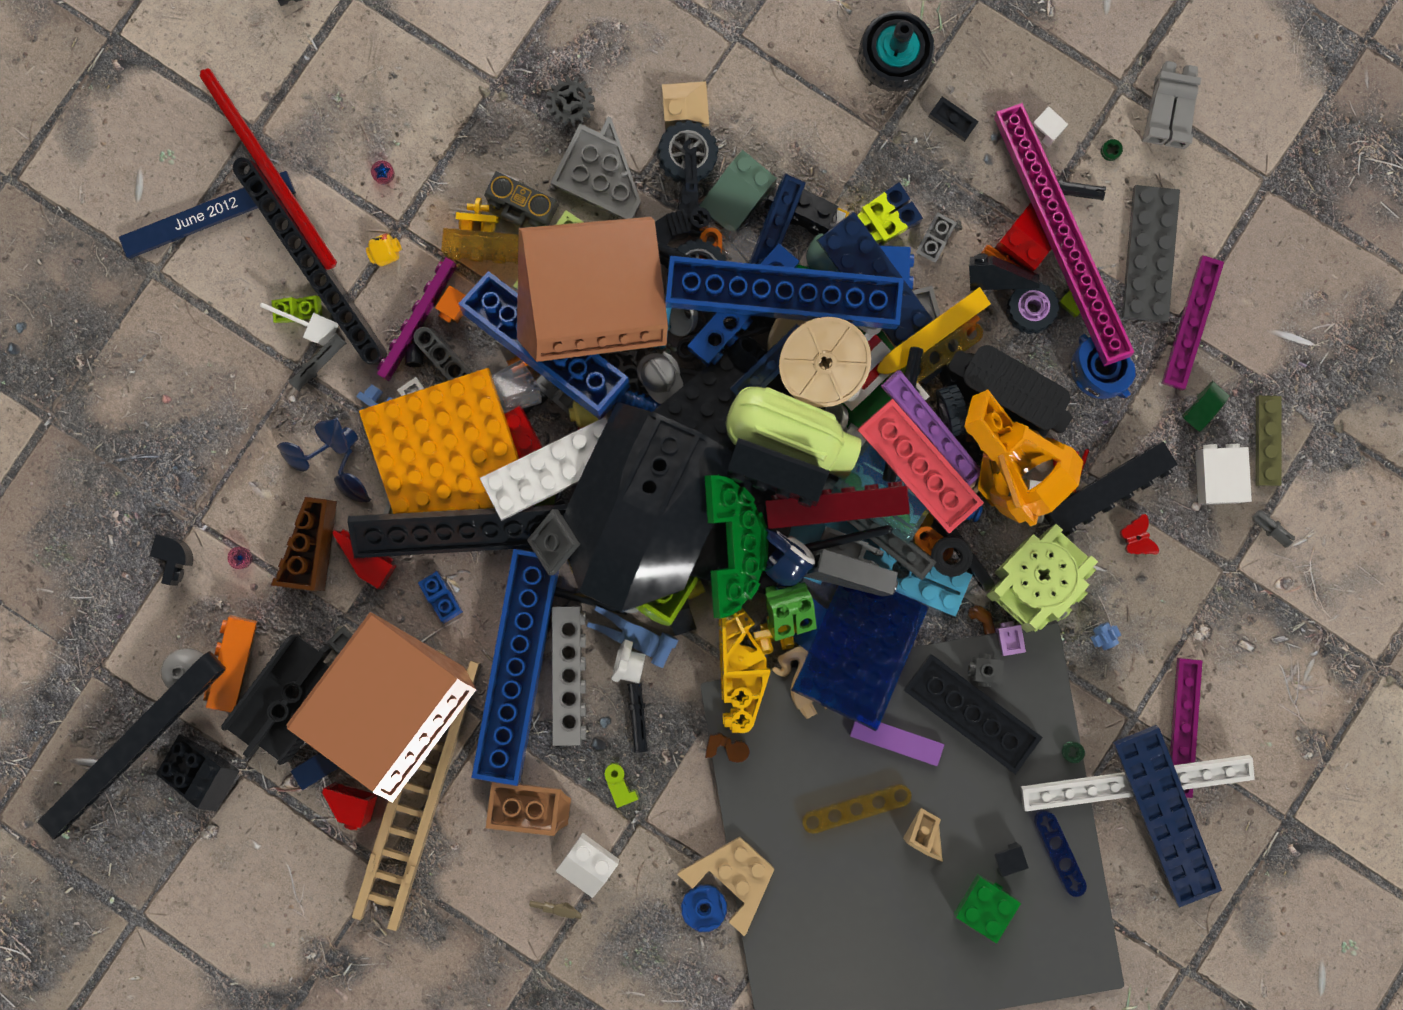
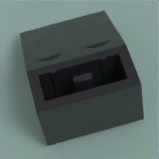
[156,734,240,811]

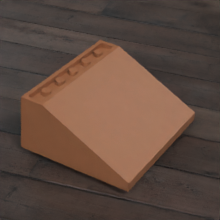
[517,217,668,362]
[286,612,476,802]

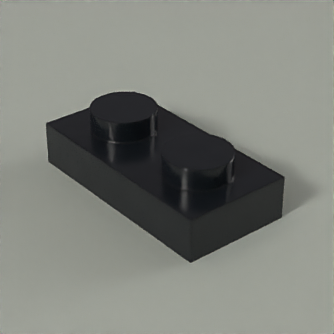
[928,96,979,142]

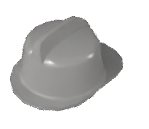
[637,353,683,404]

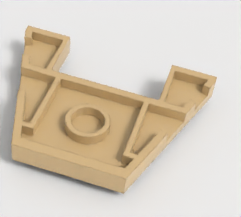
[677,837,774,936]

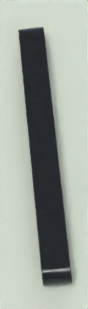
[233,157,387,365]
[37,651,226,840]

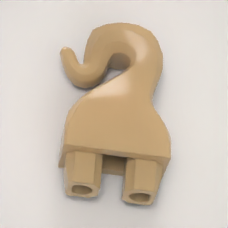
[772,645,836,719]

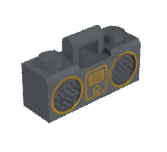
[484,171,559,228]

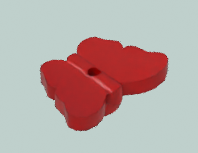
[1120,514,1159,555]

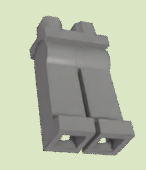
[1142,61,1201,149]

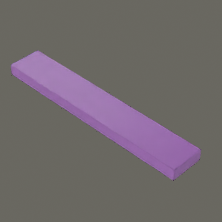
[881,370,981,486]

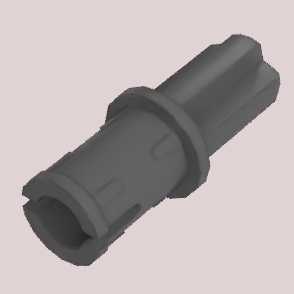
[1252,510,1295,548]

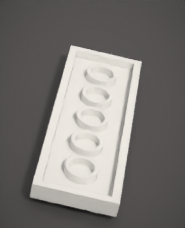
[480,417,607,521]

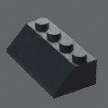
[727,438,830,507]

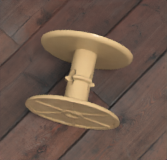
[767,317,871,407]

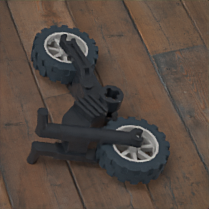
[655,120,727,277]

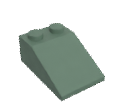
[699,150,777,236]

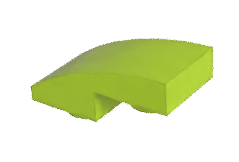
[271,295,323,323]

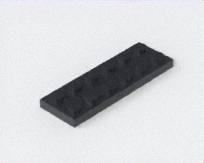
[903,654,1043,775]

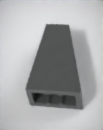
[805,549,898,596]

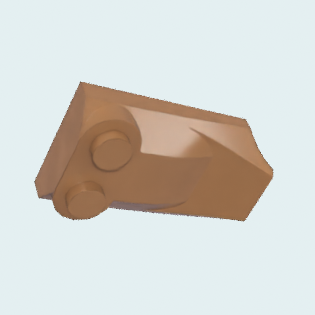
[486,782,571,836]

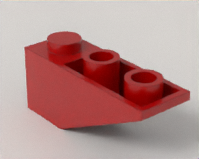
[332,529,397,589]

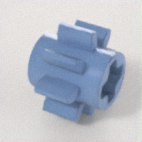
[1090,622,1121,650]

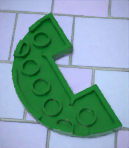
[705,475,768,619]

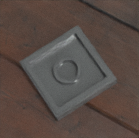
[527,509,580,575]

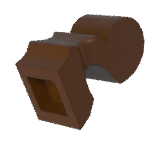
[705,732,750,763]

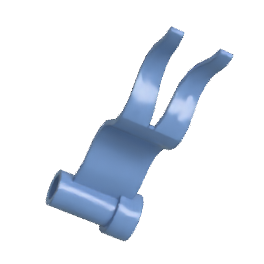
[586,606,679,668]

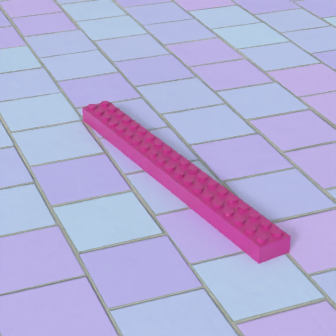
[994,103,1134,366]

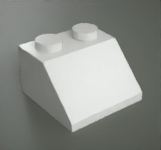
[556,833,620,898]

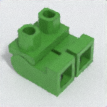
[765,582,817,641]

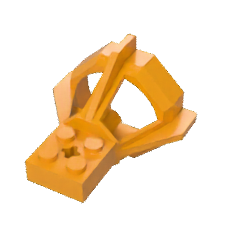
[964,390,1083,526]

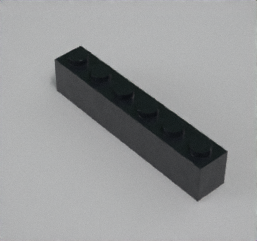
[1044,441,1178,536]

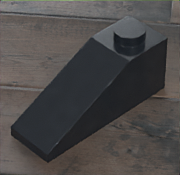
[969,254,1039,291]

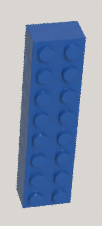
[458,271,630,420]

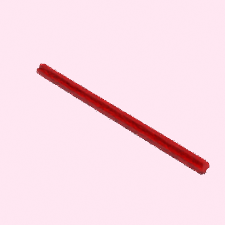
[199,68,337,270]

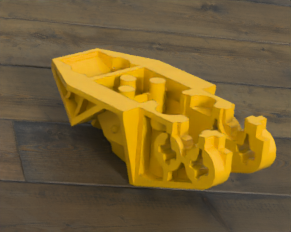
[718,608,770,733]

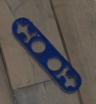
[1034,810,1087,897]

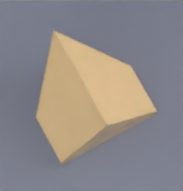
[903,808,943,862]

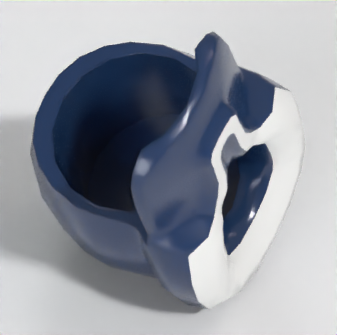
[765,529,815,586]

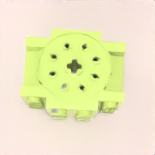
[986,524,1098,633]

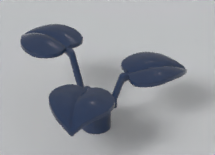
[277,417,372,502]

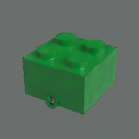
[954,874,1021,944]

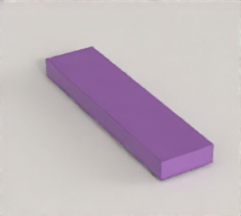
[849,714,945,766]

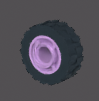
[1006,282,1059,334]

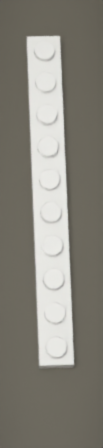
[1021,755,1255,811]

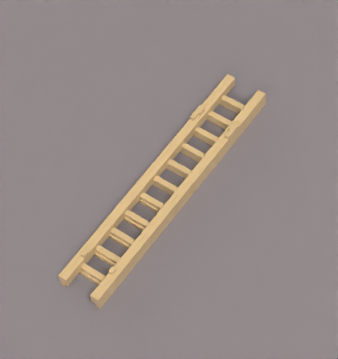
[352,650,481,931]

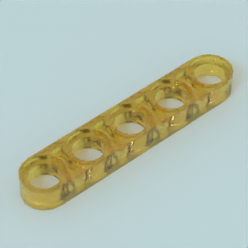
[886,323,983,383]
[802,784,912,834]

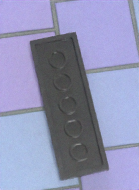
[1122,185,1180,323]

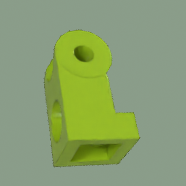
[604,762,639,808]

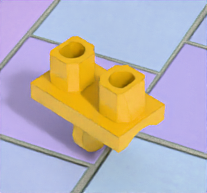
[455,198,500,235]
[753,616,795,655]

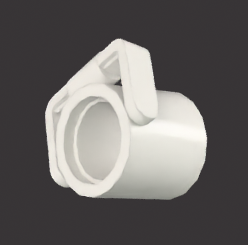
[611,639,646,683]

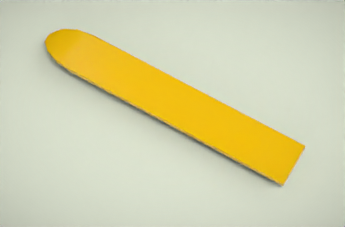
[877,287,991,374]

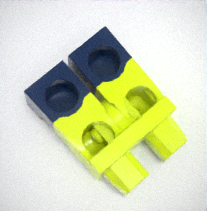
[857,182,923,246]

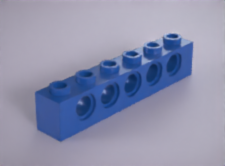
[688,244,800,367]

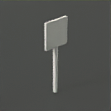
[260,303,338,346]

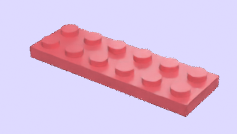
[857,399,984,533]

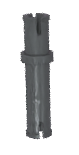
[288,333,347,392]

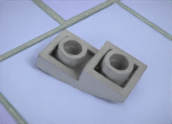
[916,212,957,263]

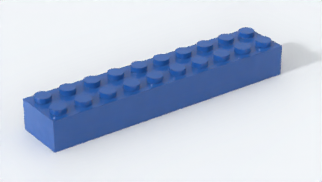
[666,256,904,330]
[471,549,559,786]

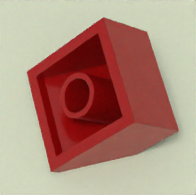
[322,782,378,830]

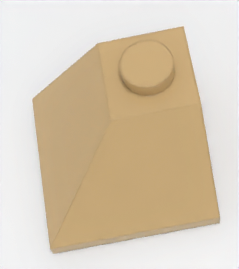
[662,81,709,129]

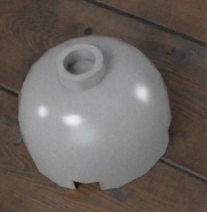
[161,648,204,688]

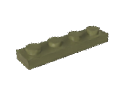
[1256,395,1282,486]

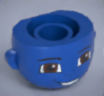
[1071,333,1136,399]

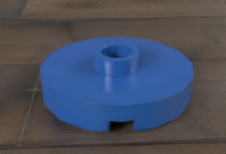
[681,884,727,932]

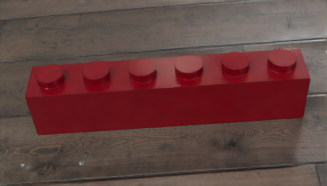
[766,481,910,529]

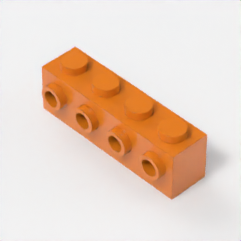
[203,615,258,712]

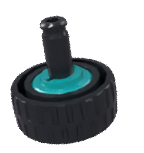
[858,11,935,92]

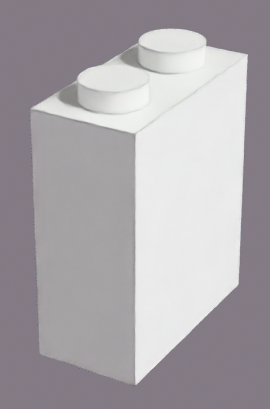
[1195,444,1252,505]

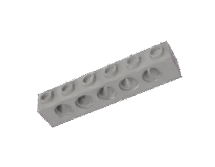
[552,606,586,746]

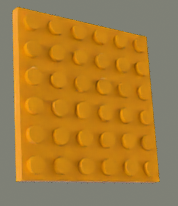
[359,368,519,514]

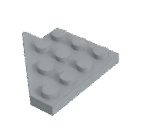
[550,116,641,219]

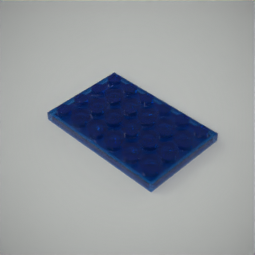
[791,585,929,731]

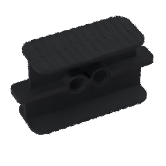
[948,345,1072,437]
[221,634,332,765]

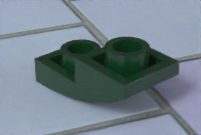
[1182,381,1230,432]

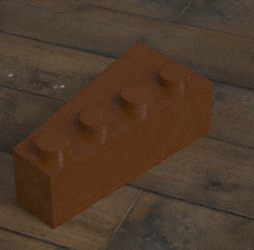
[271,497,337,591]

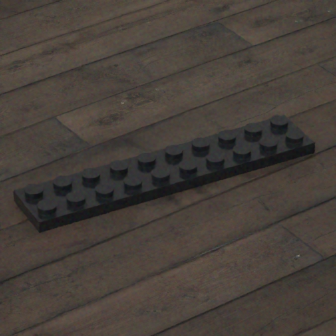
[347,504,568,558]

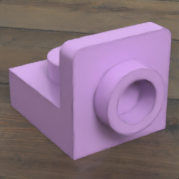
[995,621,1026,656]

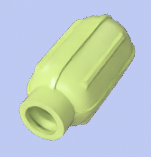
[726,386,862,479]

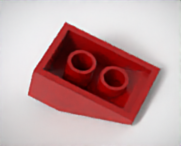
[995,203,1052,272]

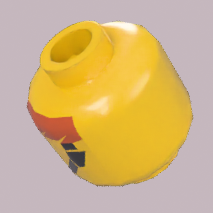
[366,234,402,266]

